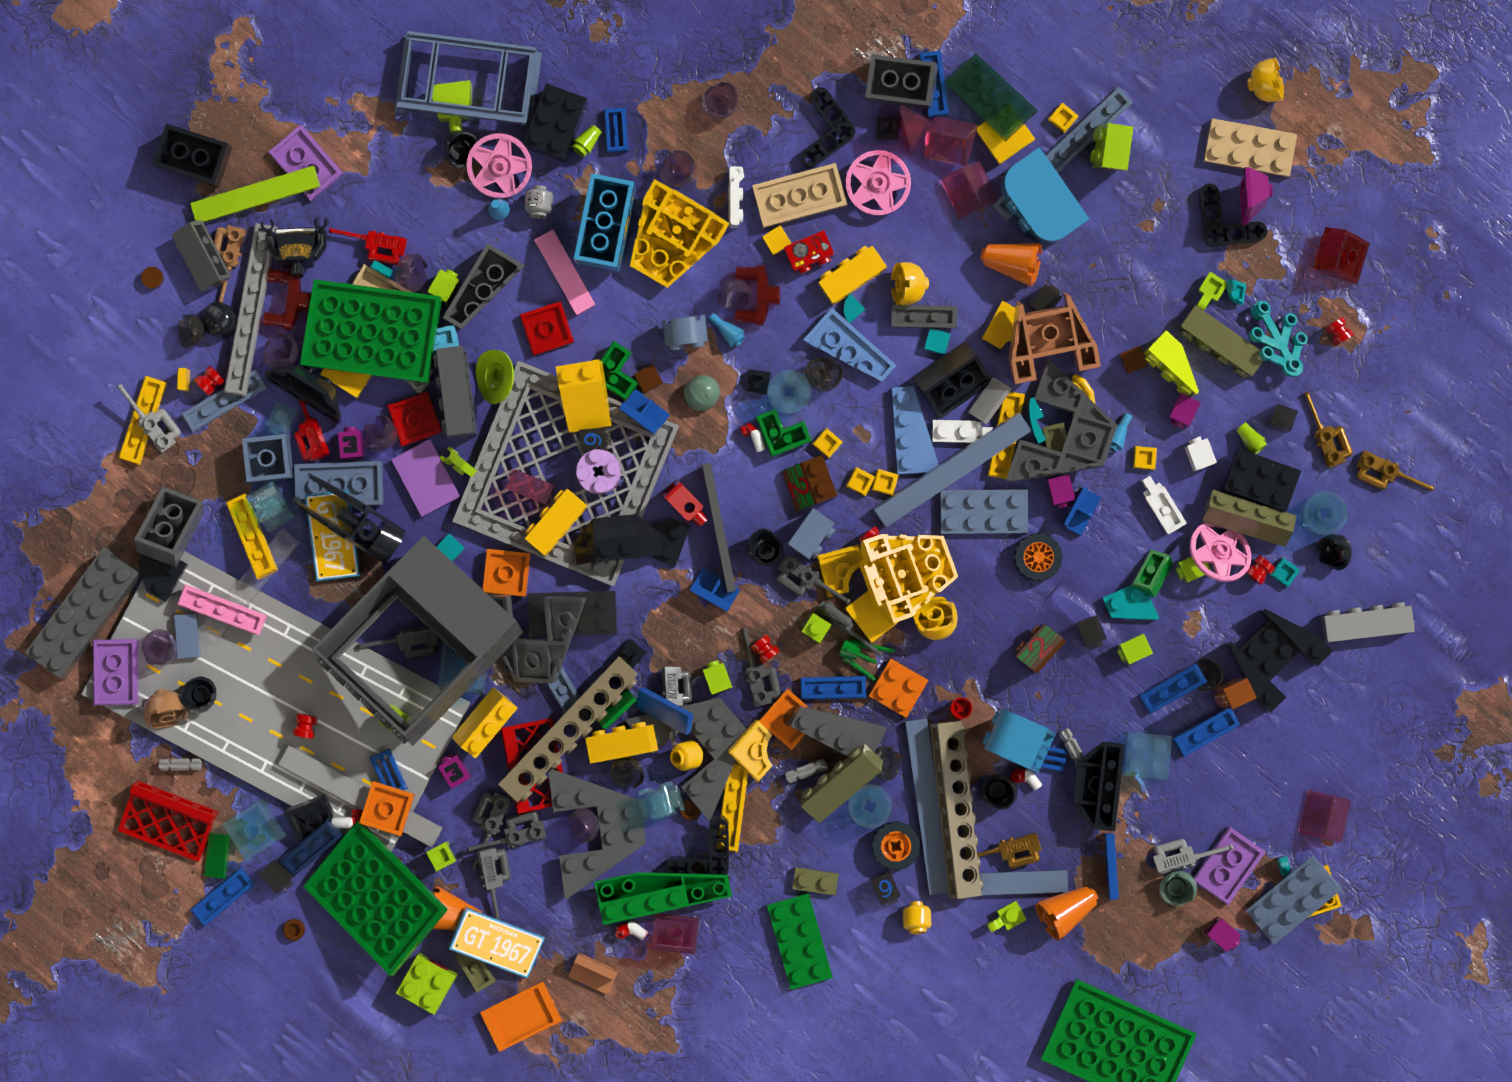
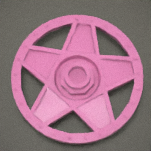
[467,133,532,198]
[846,150,911,216]
[1190,523,1251,582]

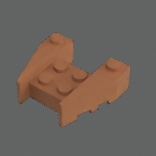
[1008,292,1101,384]

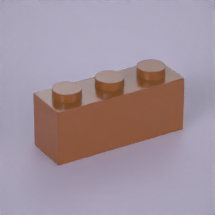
[1213,678,1257,709]

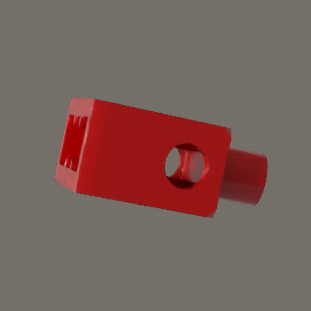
[661,480,708,527]

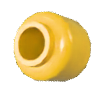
[670,741,703,771]
[902,901,932,935]

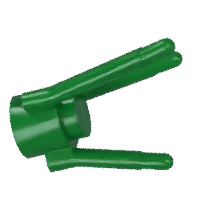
[839,639,895,682]

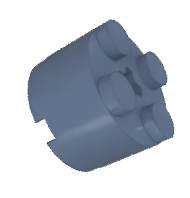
[662,315,708,350]

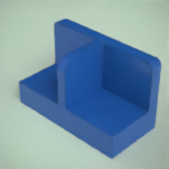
[619,390,670,435]
[1061,487,1102,536]
[690,569,740,612]

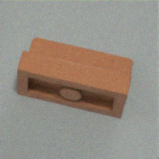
[569,952,619,994]

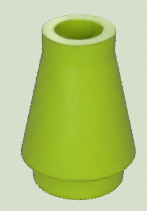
[571,125,602,157]
[1236,422,1268,454]

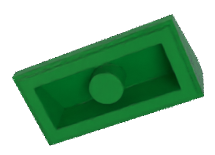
[1132,550,1173,598]
[599,689,637,729]
[204,833,231,879]

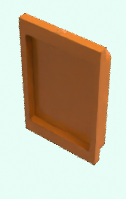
[480,981,562,1052]

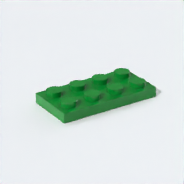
[767,893,833,990]

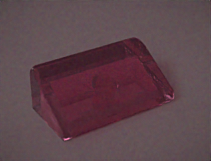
[505,469,555,505]

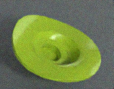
[476,350,514,404]

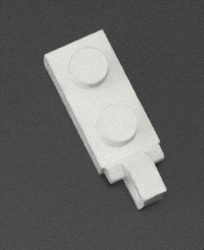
[728,166,744,228]
[932,420,993,443]
[1141,476,1187,535]

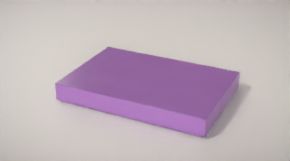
[268,124,344,202]
[391,439,460,517]
[93,639,139,705]
[1193,826,1266,905]

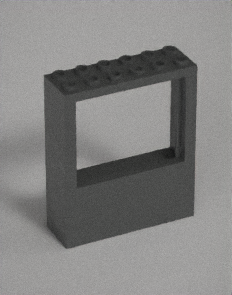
[312,536,523,746]

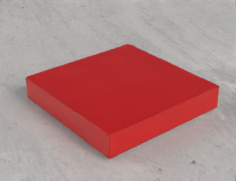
[520,301,575,356]
[387,391,443,447]

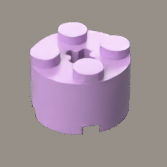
[576,449,621,494]

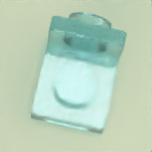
[264,402,297,435]

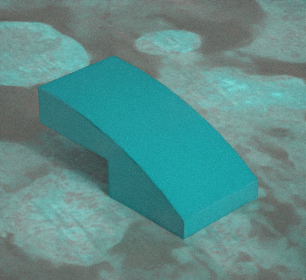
[1028,397,1046,445]

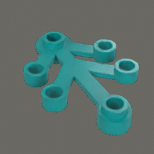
[1249,301,1308,377]

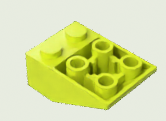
[1143,331,1199,398]

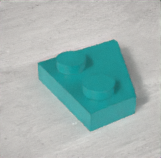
[1102,585,1159,620]

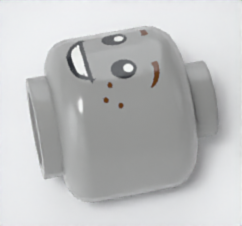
[524,185,553,219]

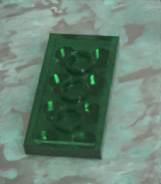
[945,53,1037,142]

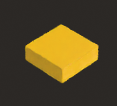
[1048,103,1079,134]
[762,225,792,256]
[177,368,190,392]
[812,428,843,459]
[1133,446,1157,470]
[846,467,875,496]
[872,469,899,496]

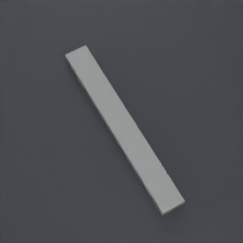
[224,223,278,397]
[278,745,443,847]

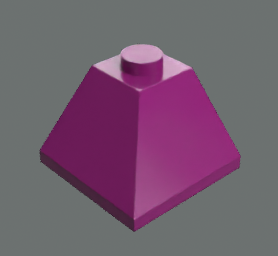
[1239,167,1273,225]

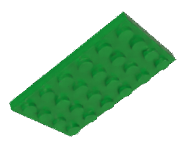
[300,279,442,384]
[303,821,448,976]
[1040,979,1197,1082]

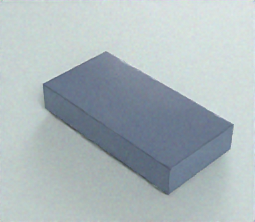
[174,613,201,659]

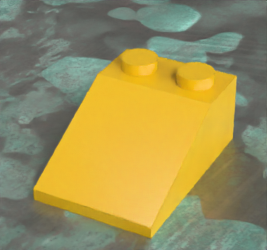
[556,359,612,433]

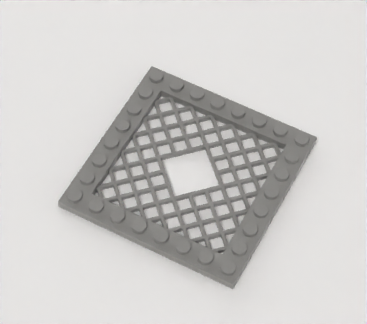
[452,361,679,587]

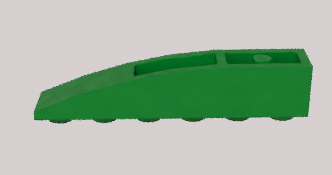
[594,872,732,925]

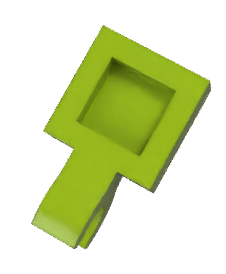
[1196,272,1227,311]
[440,447,477,478]
[986,900,1027,932]

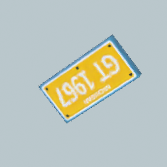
[305,489,361,581]
[448,907,545,978]

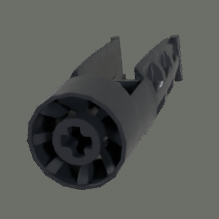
[291,473,405,564]

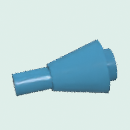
[488,199,510,220]
[708,313,745,347]
[1110,413,1132,452]

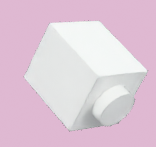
[1184,436,1217,472]

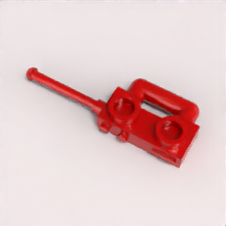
[329,228,408,266]
[294,400,330,461]

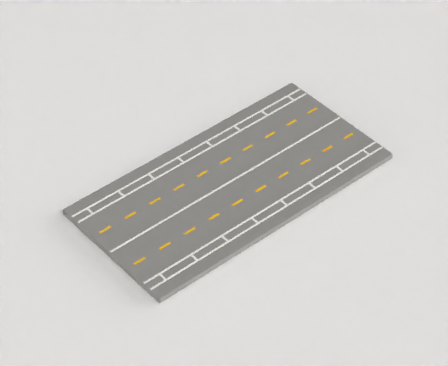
[81,551,471,852]

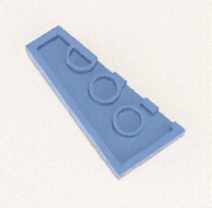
[803,308,897,382]

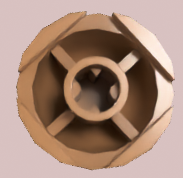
[143,689,189,729]

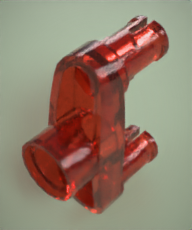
[735,265,780,326]
[263,270,311,330]

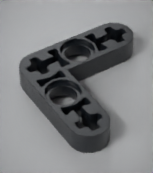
[801,87,855,168]
[1199,183,1268,247]
[665,815,729,875]

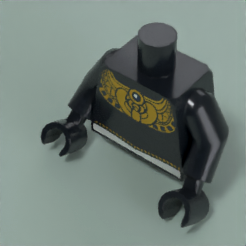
[261,216,329,279]

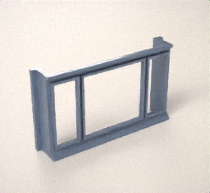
[394,31,542,129]

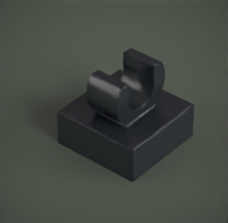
[876,117,899,140]
[746,369,771,395]
[616,638,647,669]

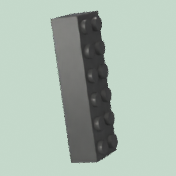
[25,547,142,679]

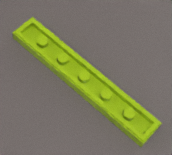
[190,166,321,223]

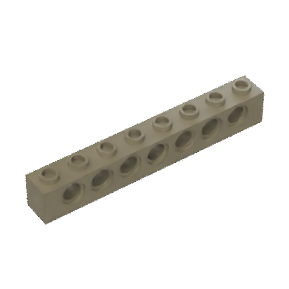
[498,657,638,803]
[930,721,983,899]

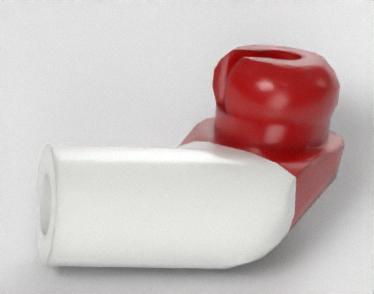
[740,423,766,452]
[1010,768,1042,791]
[332,809,363,829]
[615,921,648,941]

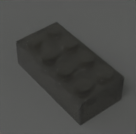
[528,591,618,637]

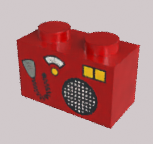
[784,230,834,275]

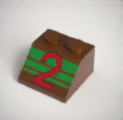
[781,455,837,512]
[1014,624,1066,674]

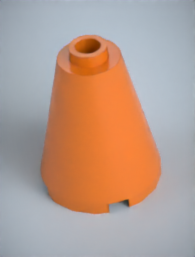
[980,243,1042,286]
[431,885,482,931]
[1035,886,1098,941]

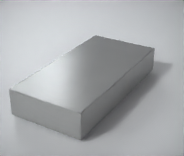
[968,377,1012,425]

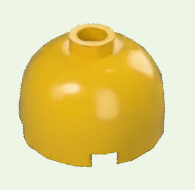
[1247,57,1284,102]
[891,262,929,306]
[913,597,958,641]

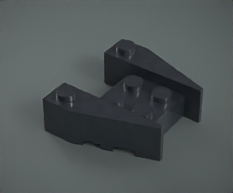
[1226,609,1333,713]

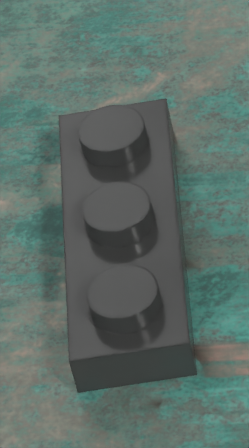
[891,305,957,329]

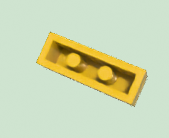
[818,246,887,306]
[525,489,589,556]
[452,687,517,758]
[585,722,658,764]

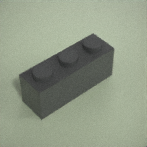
[171,220,232,292]

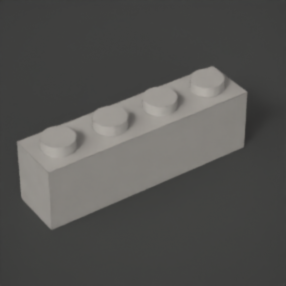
[1321,602,1415,642]

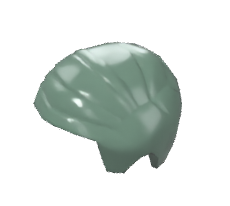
[684,375,721,411]
[1159,871,1197,906]

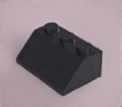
[912,341,991,419]

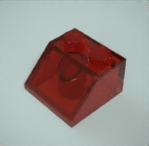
[1313,227,1370,284]

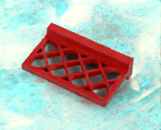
[500,718,563,814]
[118,780,219,862]

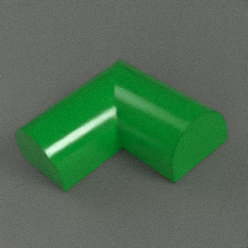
[600,341,638,401]
[756,409,812,457]

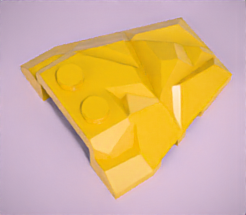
[630,179,730,288]
[860,534,958,624]

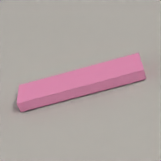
[534,230,596,316]
[177,584,268,636]

